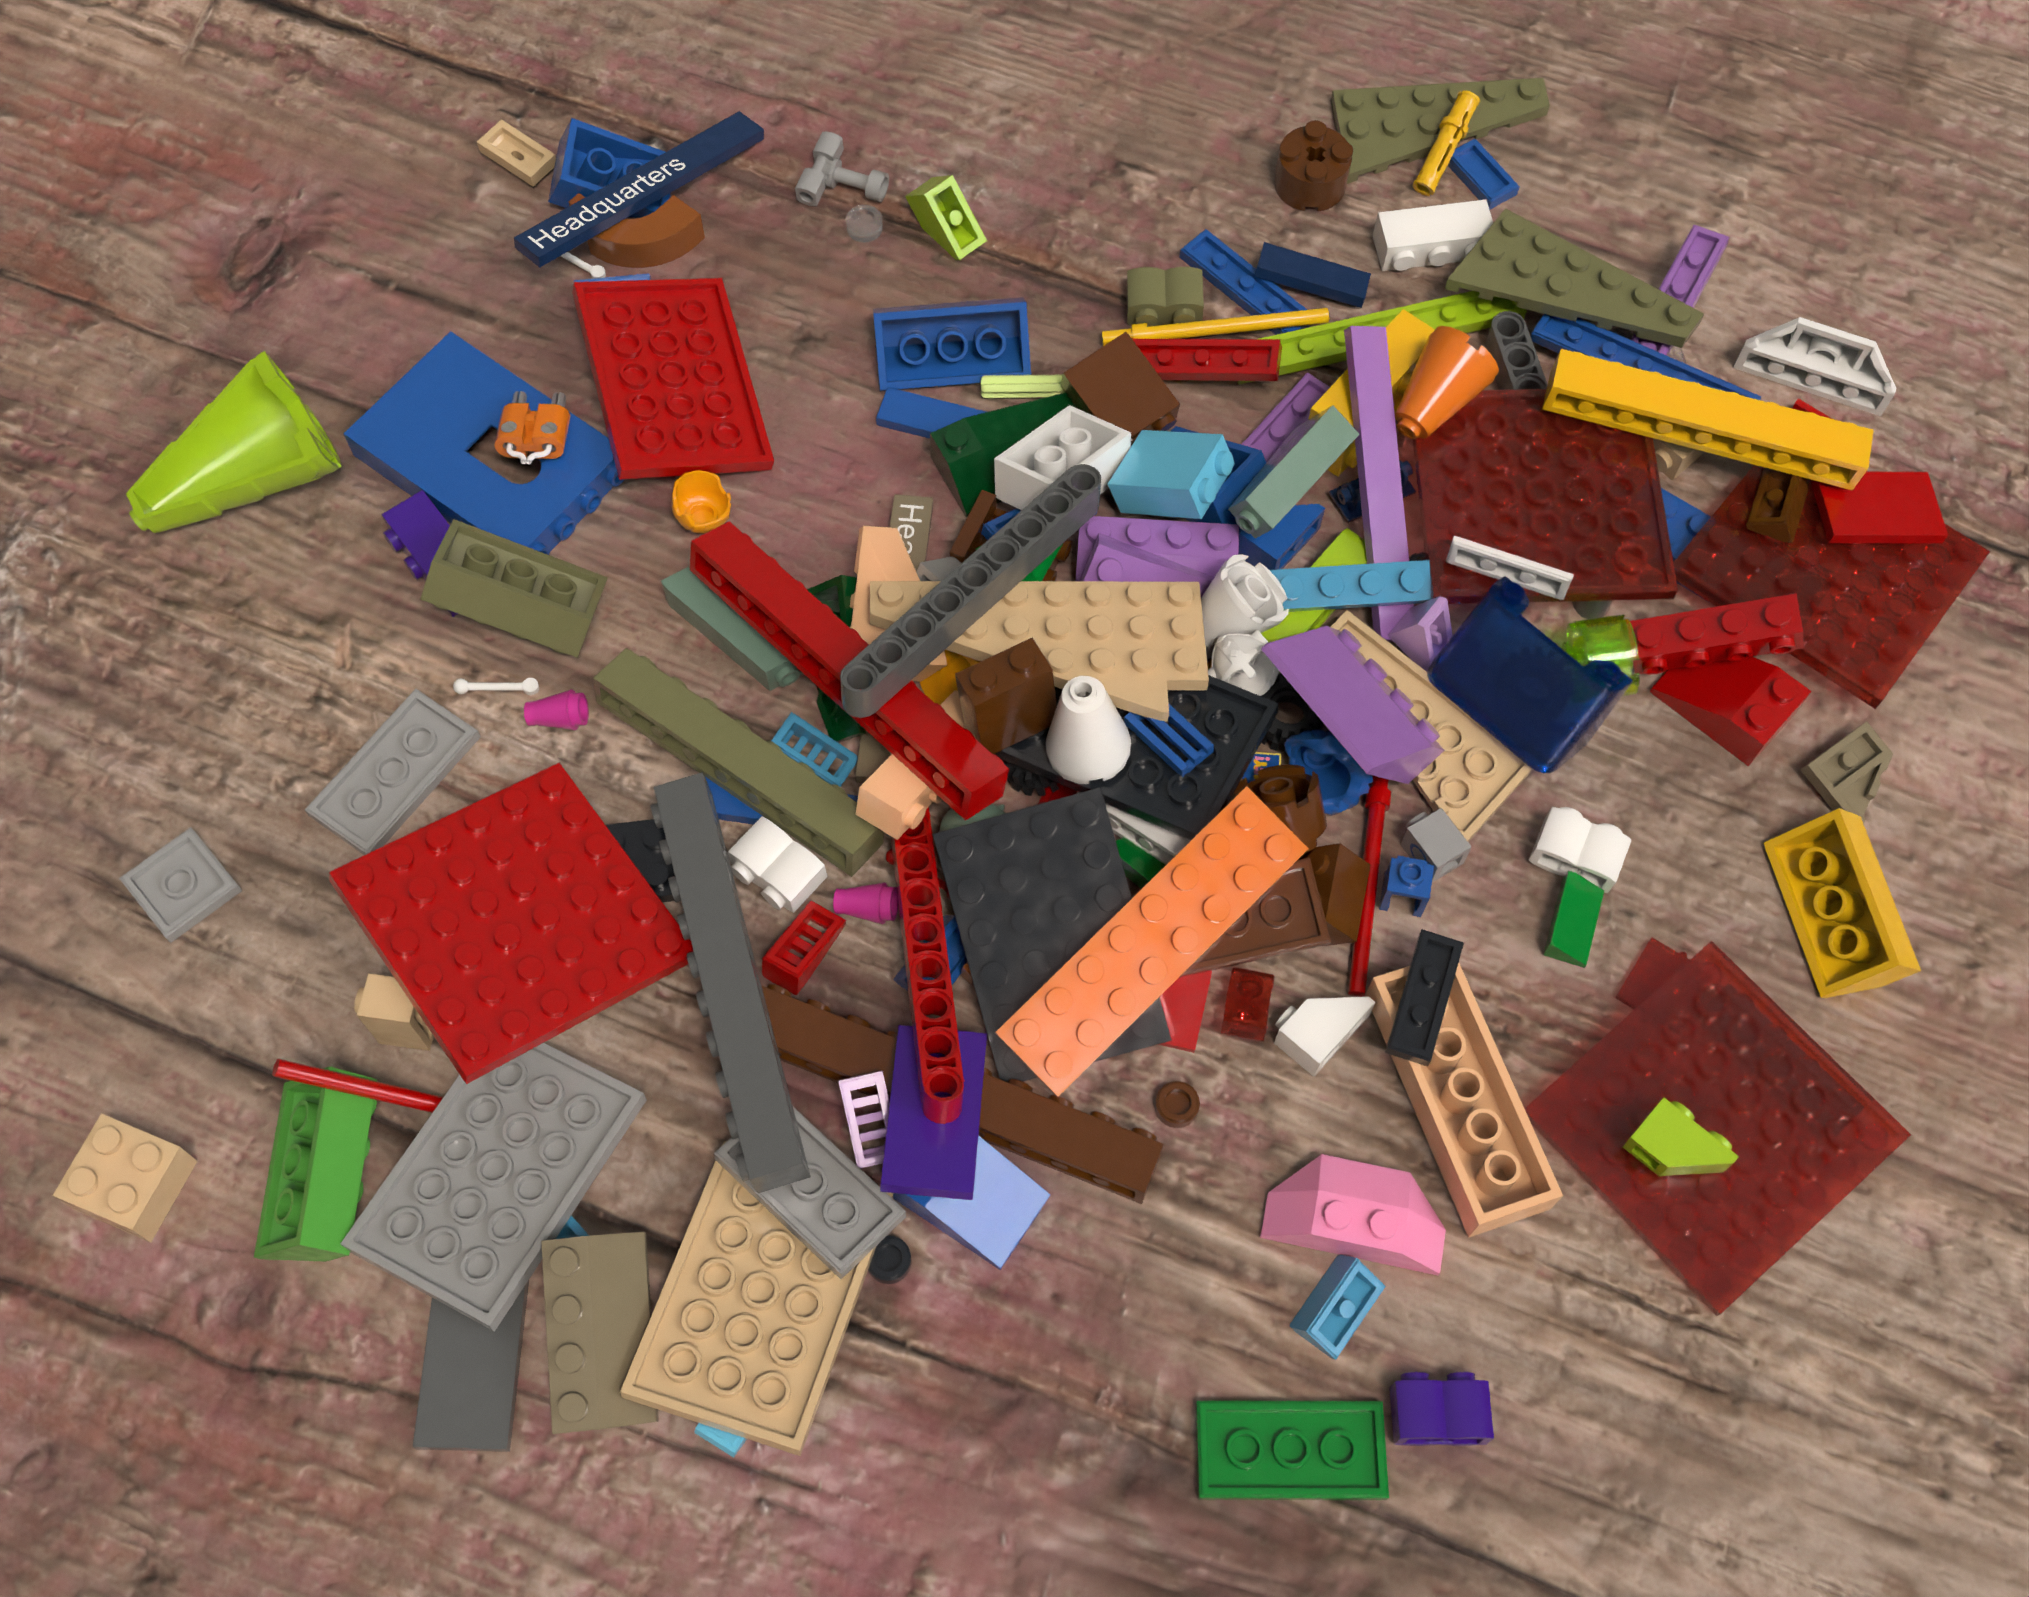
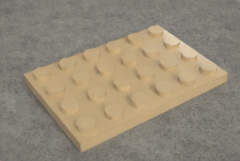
[620,1141,893,1456]

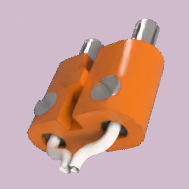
[494,391,570,464]

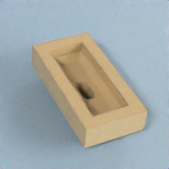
[477,119,556,187]

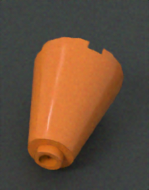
[1395,326,1499,439]

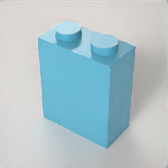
[1108,430,1235,519]

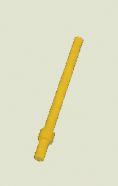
[1102,308,1329,346]

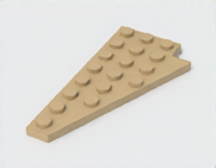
[870,581,1209,722]

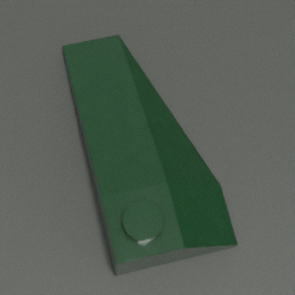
[930,393,1076,518]

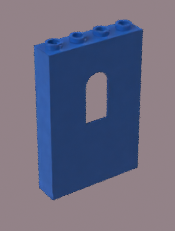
[343,331,625,555]

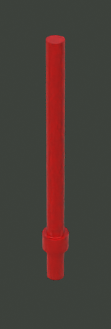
[1348,775,1392,997]

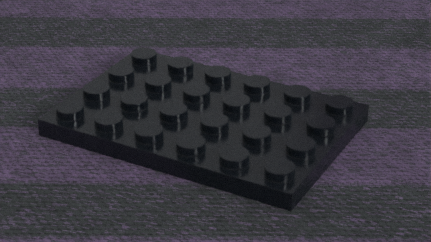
[995,675,1279,840]
[933,787,1172,1082]

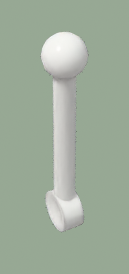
[561,252,606,279]
[453,678,540,696]

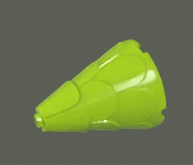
[126,351,341,534]

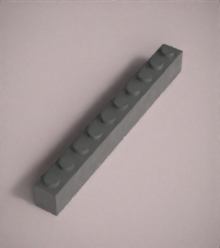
[651,772,811,1193]

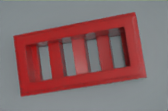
[762,901,846,995]

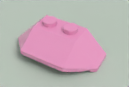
[1260,1154,1446,1275]

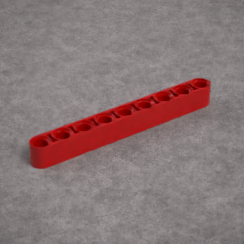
[890,807,964,1124]

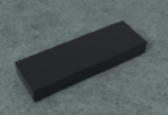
[1385,929,1464,1067]

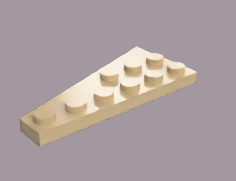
[1331,610,1540,842]

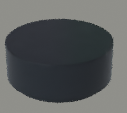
[868,1236,912,1284]

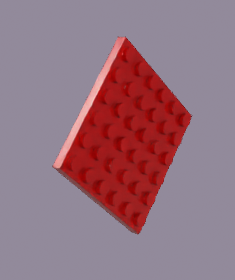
[329,762,693,1085]

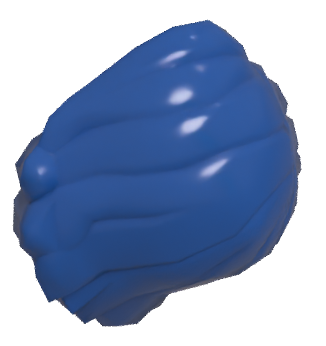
[1284,729,1373,816]

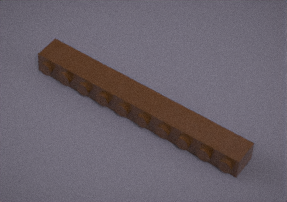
[762,984,1164,1204]

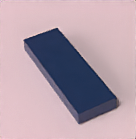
[1254,242,1371,308]

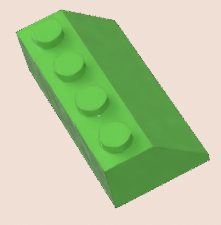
[254,1066,377,1262]

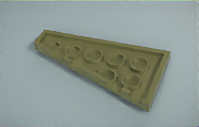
[1331,78,1550,184]
[1445,208,1704,348]

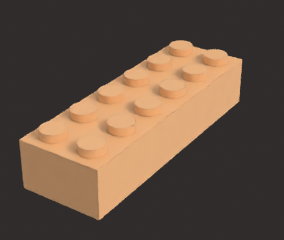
[1365,963,1563,1238]

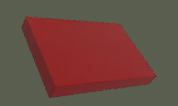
[1810,471,1948,544]

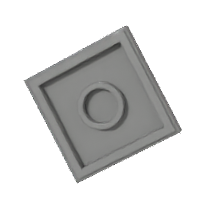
[119,827,242,943]

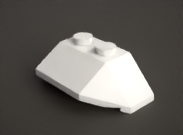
[1733,317,1896,416]

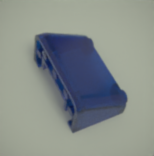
[1427,576,1633,773]

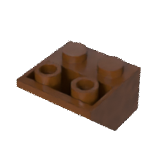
[1298,843,1370,946]

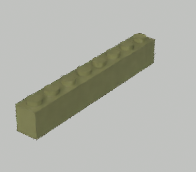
[593,648,884,877]

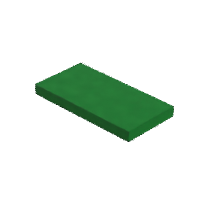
[1195,1401,1389,1500]

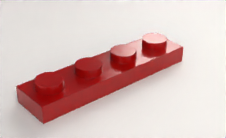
[1132,338,1282,381]

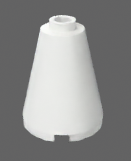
[1201,554,1289,660]
[1046,676,1131,784]

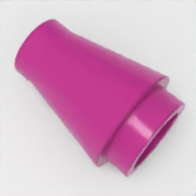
[524,689,589,730]
[833,882,898,925]

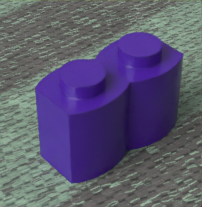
[1389,1372,1494,1446]

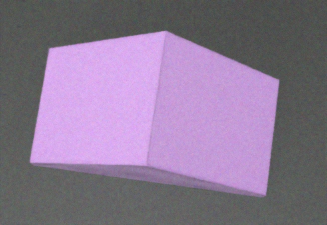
[1388,596,1455,677]

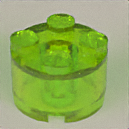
[1562,614,1640,702]

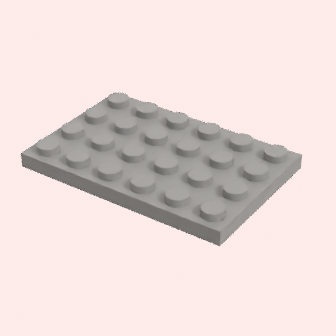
[340,1043,647,1332]

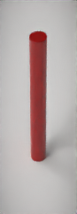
[272,1059,443,1113]

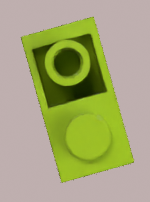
[1623,1097,1739,1176]

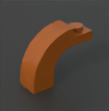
[569,193,705,268]

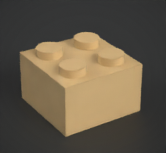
[52,1113,197,1243]

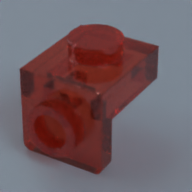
[1221,967,1275,1042]

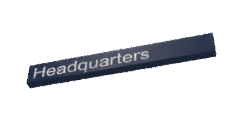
[514,111,764,268]

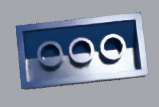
[873,297,1031,391]

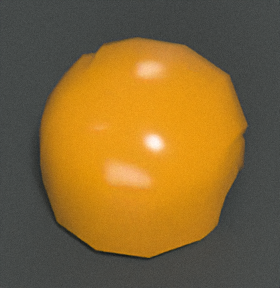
[671,470,731,534]

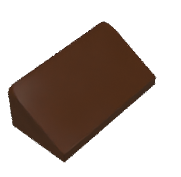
[1746,468,1809,543]

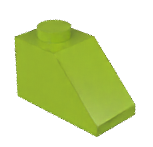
[905,175,987,260]

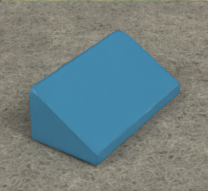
[1290,1255,1386,1360]

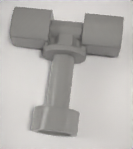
[795,131,889,206]

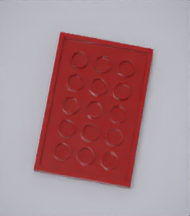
[572,278,774,480]

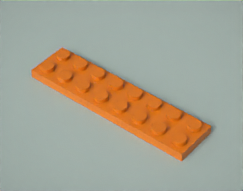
[995,786,1309,1097]

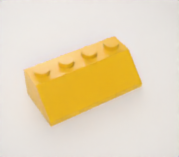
[1763,808,1921,998]

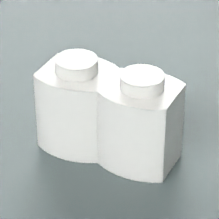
[1529,807,1631,893]
[728,816,827,913]

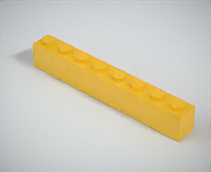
[1542,349,1874,490]

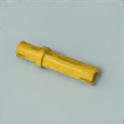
[1412,90,1480,196]

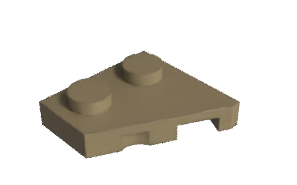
[1800,721,1893,824]

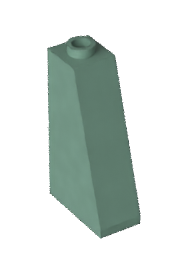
[1228,405,1359,538]
[661,566,803,691]

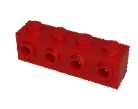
[1626,593,1804,675]

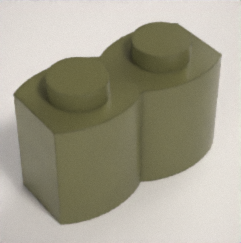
[1127,267,1204,327]

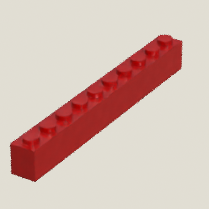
[689,521,1009,821]

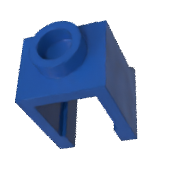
[1379,856,1434,917]

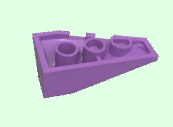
[1079,533,1214,597]

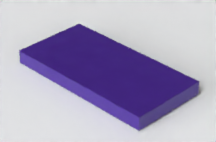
[880,1025,987,1200]

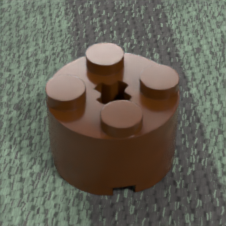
[1275,120,1353,211]
[1234,764,1327,852]

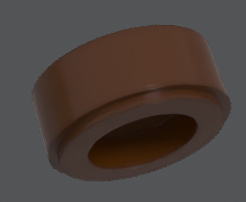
[1155,1081,1200,1128]

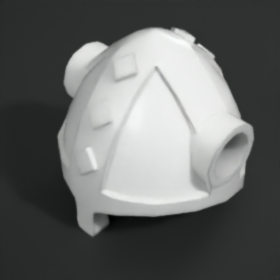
[1208,630,1279,696]

